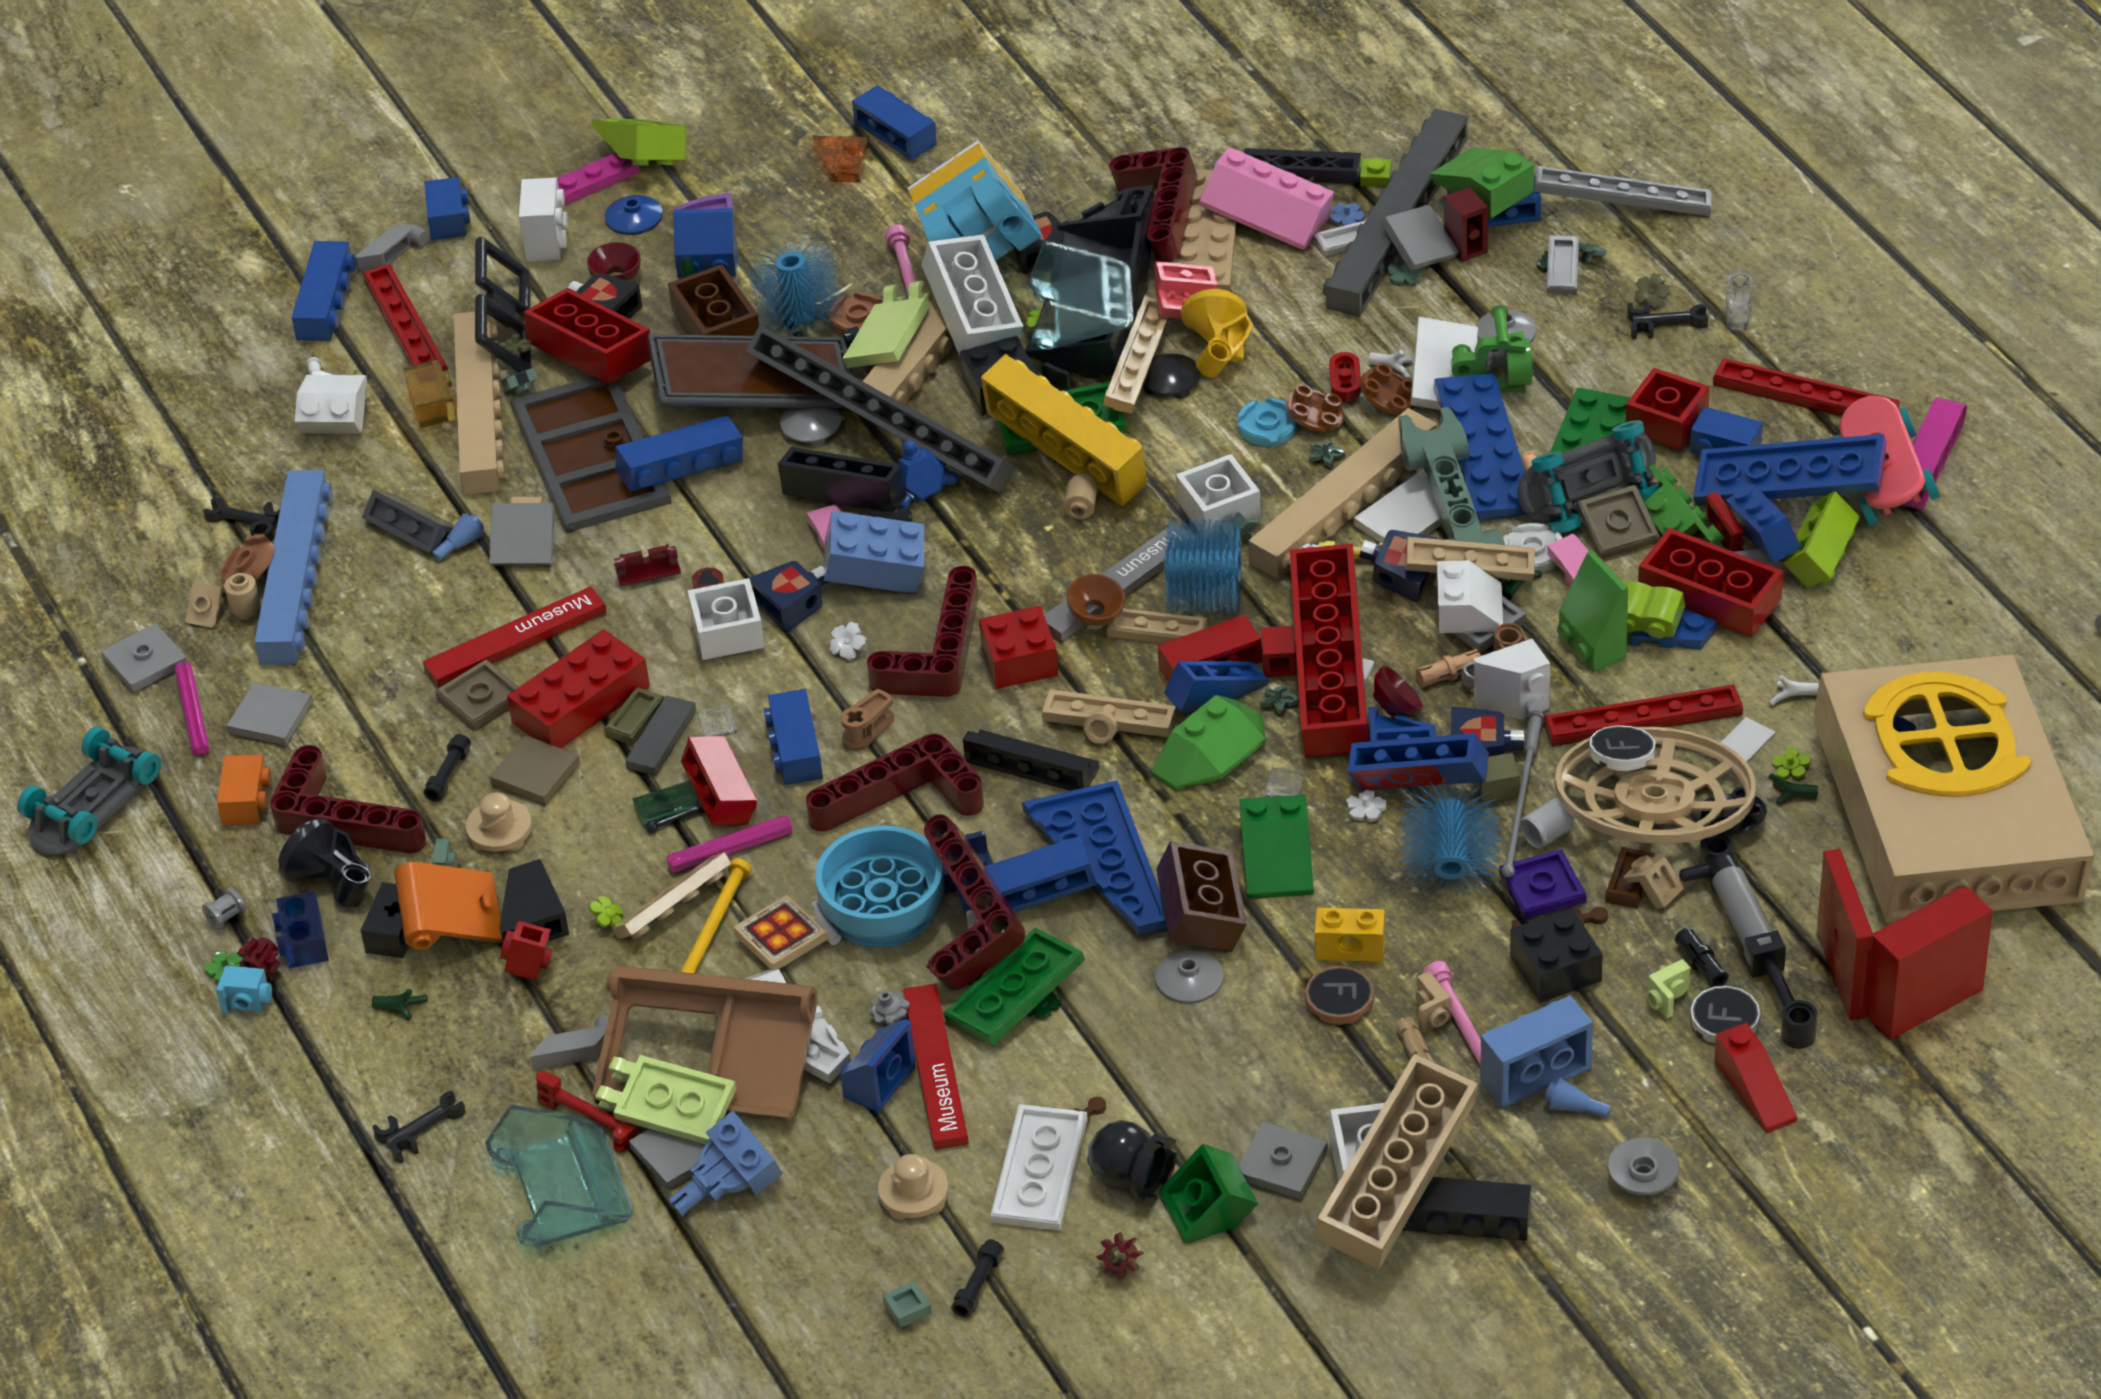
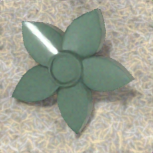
[1579,243,1607,262]
[1309,440,1345,468]
[1220,512,1258,545]
[1260,685,1299,714]

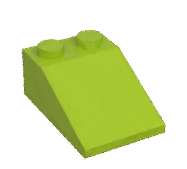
[591,119,686,166]

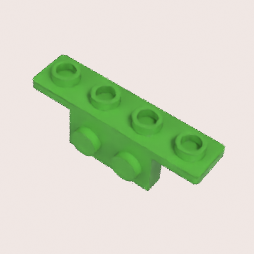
[1644,463,1726,549]

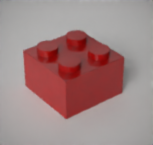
[1625,368,1710,451]
[979,605,1058,689]

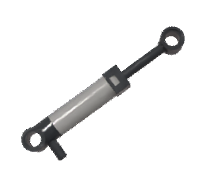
[1679,832,1817,1049]

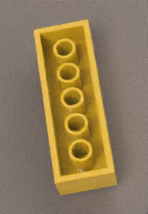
[981,354,1148,507]

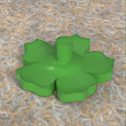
[204,950,242,983]

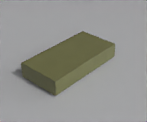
[604,687,664,746]

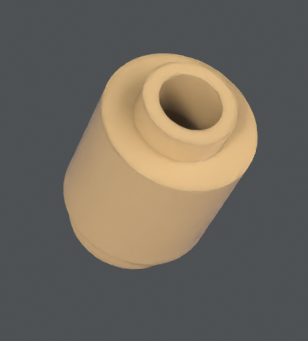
[1063,473,1098,519]
[224,573,260,620]

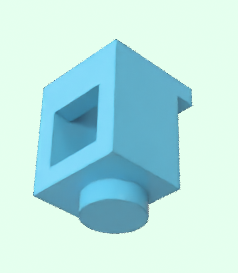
[216,966,272,1014]

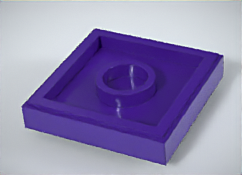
[1499,849,1587,920]

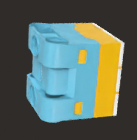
[908,140,1042,261]

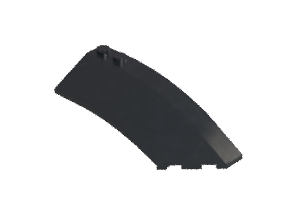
[1025,185,1155,376]

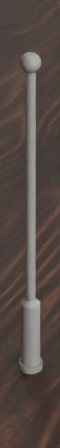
[1501,711,1544,877]

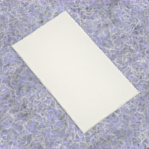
[1720,717,1775,762]

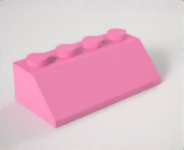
[1199,147,1334,250]

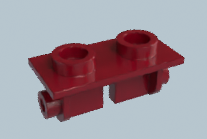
[614,544,681,587]

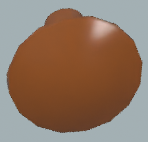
[1360,363,1414,415]
[1285,384,1344,432]

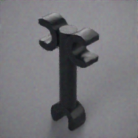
[1627,302,1708,340]
[203,498,280,541]
[372,1091,466,1163]

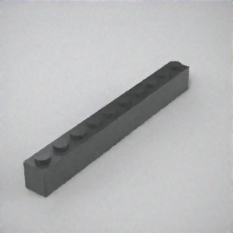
[1323,109,1468,317]
[746,325,1016,494]

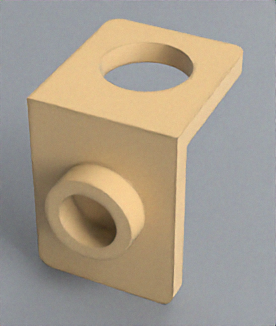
[185,581,226,628]

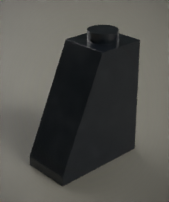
[500,859,569,944]

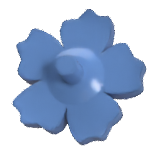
[1329,202,1366,226]

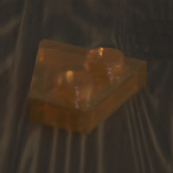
[812,135,868,183]

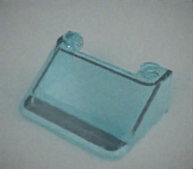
[1029,241,1133,349]
[485,1105,633,1247]

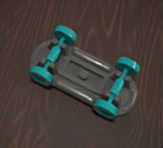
[1517,420,1661,534]
[17,726,161,856]

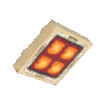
[733,895,828,969]

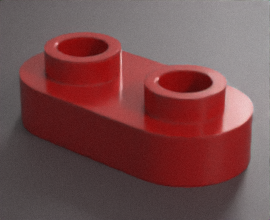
[1329,352,1361,402]

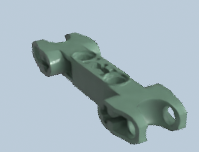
[1398,407,1508,586]

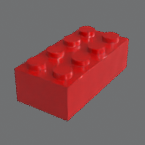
[524,288,651,384]
[1638,528,1783,637]
[507,629,650,748]

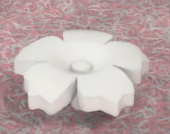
[829,622,867,661]
[1346,789,1387,822]

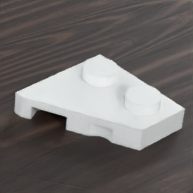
[804,1006,851,1084]

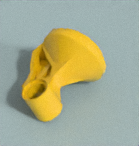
[1181,289,1253,378]

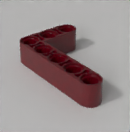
[1109,147,1197,263]
[867,565,979,697]
[806,733,984,831]
[270,745,427,853]
[924,814,1025,990]

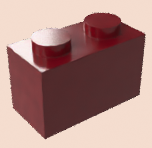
[1444,187,1488,262]

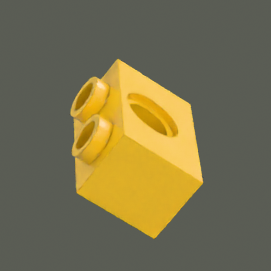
[1315,907,1385,962]

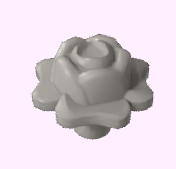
[868,990,910,1025]

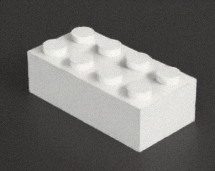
[921,234,1023,356]

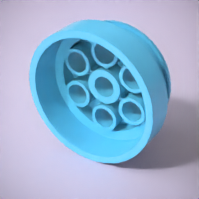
[815,826,945,948]

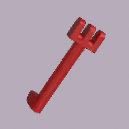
[536,1071,638,1152]

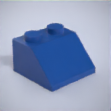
[673,208,738,278]
[840,1019,916,1113]

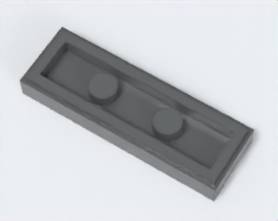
[625,695,696,776]

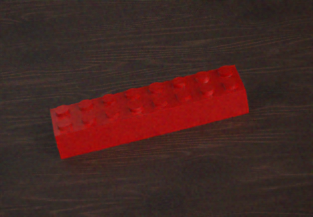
[1289,543,1369,758]

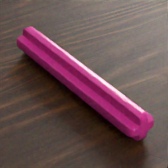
[174,661,210,757]
[667,815,793,873]

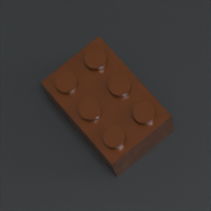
[668,264,759,336]
[1156,841,1247,952]

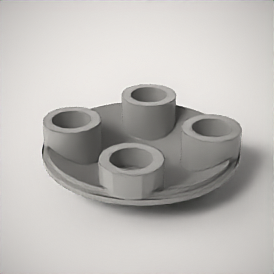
[780,408,841,447]

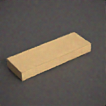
[1107,608,1207,644]

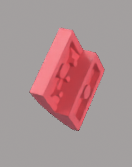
[1154,261,1218,319]

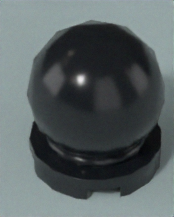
[1087,1120,1177,1204]

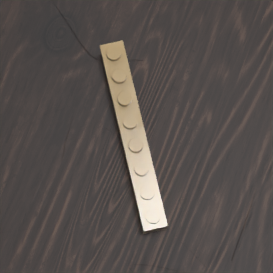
[454,311,505,495]
[1248,408,1437,579]

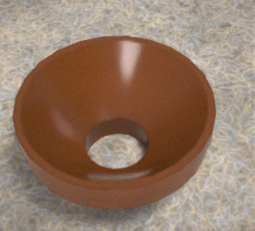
[1067,574,1125,626]

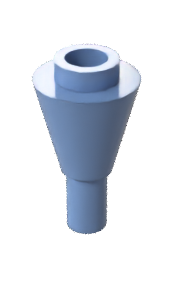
[432,513,484,561]
[1544,1077,1611,1119]

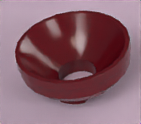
[587,242,641,281]
[1373,665,1423,717]

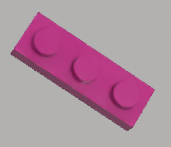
[557,152,639,205]

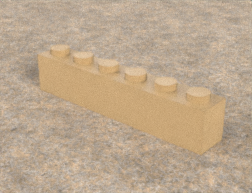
[863,296,954,405]

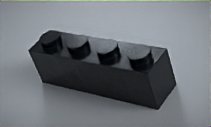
[778,447,906,513]
[1402,1177,1531,1241]

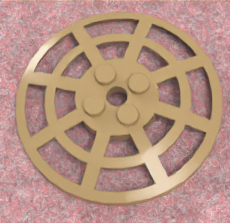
[1555,727,1756,844]

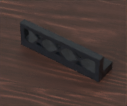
[1244,148,1361,184]
[963,729,1100,791]

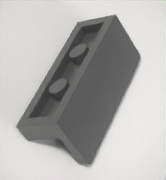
[362,489,455,554]

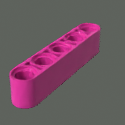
[1901,397,1967,511]

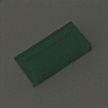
[632,780,700,828]

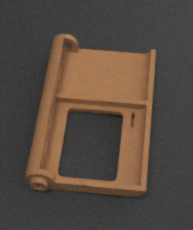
[592,965,817,1119]

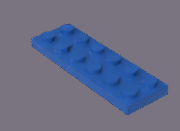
[1433,373,1527,520]
[1693,434,1887,505]

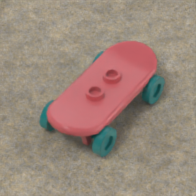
[1835,396,1941,526]

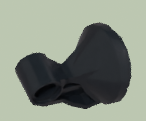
[278,818,371,908]

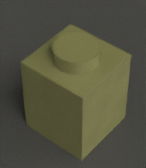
[1469,753,1520,805]

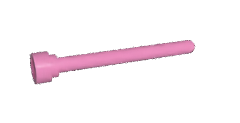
[885,224,916,296]
[1422,961,1481,1065]

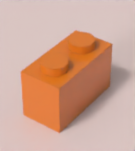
[217,755,272,825]

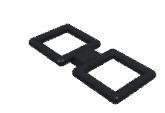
[475,237,531,373]

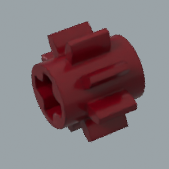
[237,937,281,978]
[1096,1232,1144,1279]

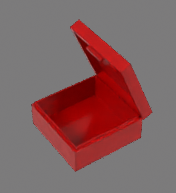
[1816,849,1993,1040]

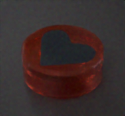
[692,567,724,589]

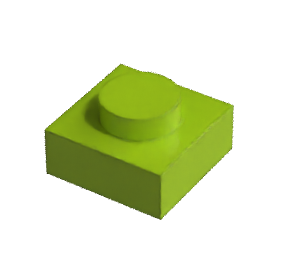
[1360,158,1392,187]

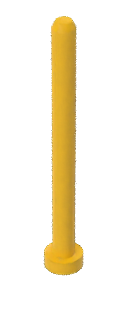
[680,858,752,973]

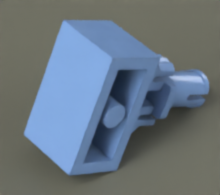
[668,1111,783,1216]

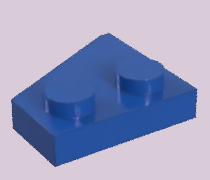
[1630,608,1717,649]
[1368,707,1436,742]

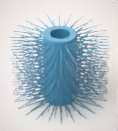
[748,236,844,337]
[1163,518,1243,614]
[1400,779,1502,896]

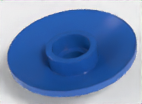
[605,195,663,235]

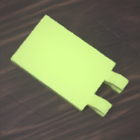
[842,280,930,368]
[595,1055,737,1145]

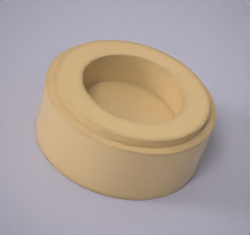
[1083,710,1118,744]

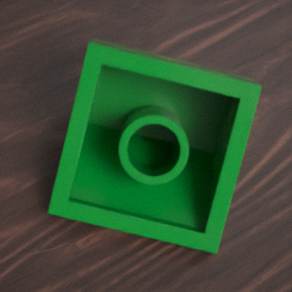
[1159,1144,1258,1243]

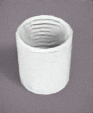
[1520,798,1575,849]

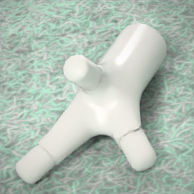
[1369,350,1413,379]
[1769,675,1819,706]
[810,901,841,945]

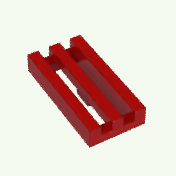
[1706,492,1745,552]

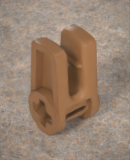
[840,689,895,750]

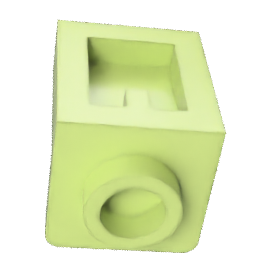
[1646,959,1691,1019]

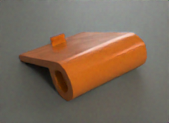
[394,862,502,950]

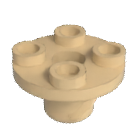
[466,792,532,852]
[878,1154,949,1220]

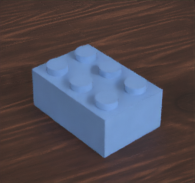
[824,511,924,594]
[1480,995,1593,1109]

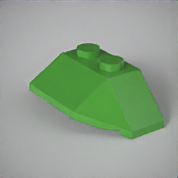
[1151,695,1265,791]

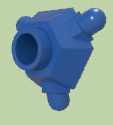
[897,440,959,509]

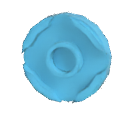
[1238,398,1298,447]

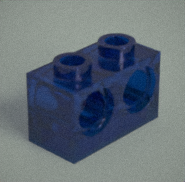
[272,891,329,969]

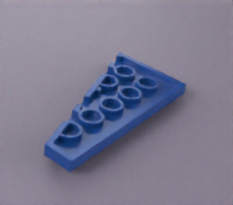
[1022,780,1167,935]

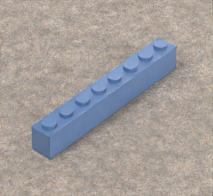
[254,470,333,665]

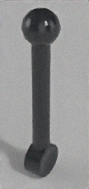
[645,801,706,833]

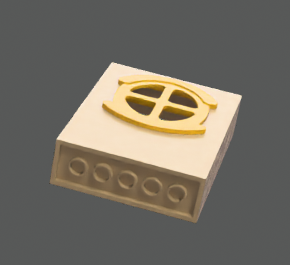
[1813,655,2094,922]

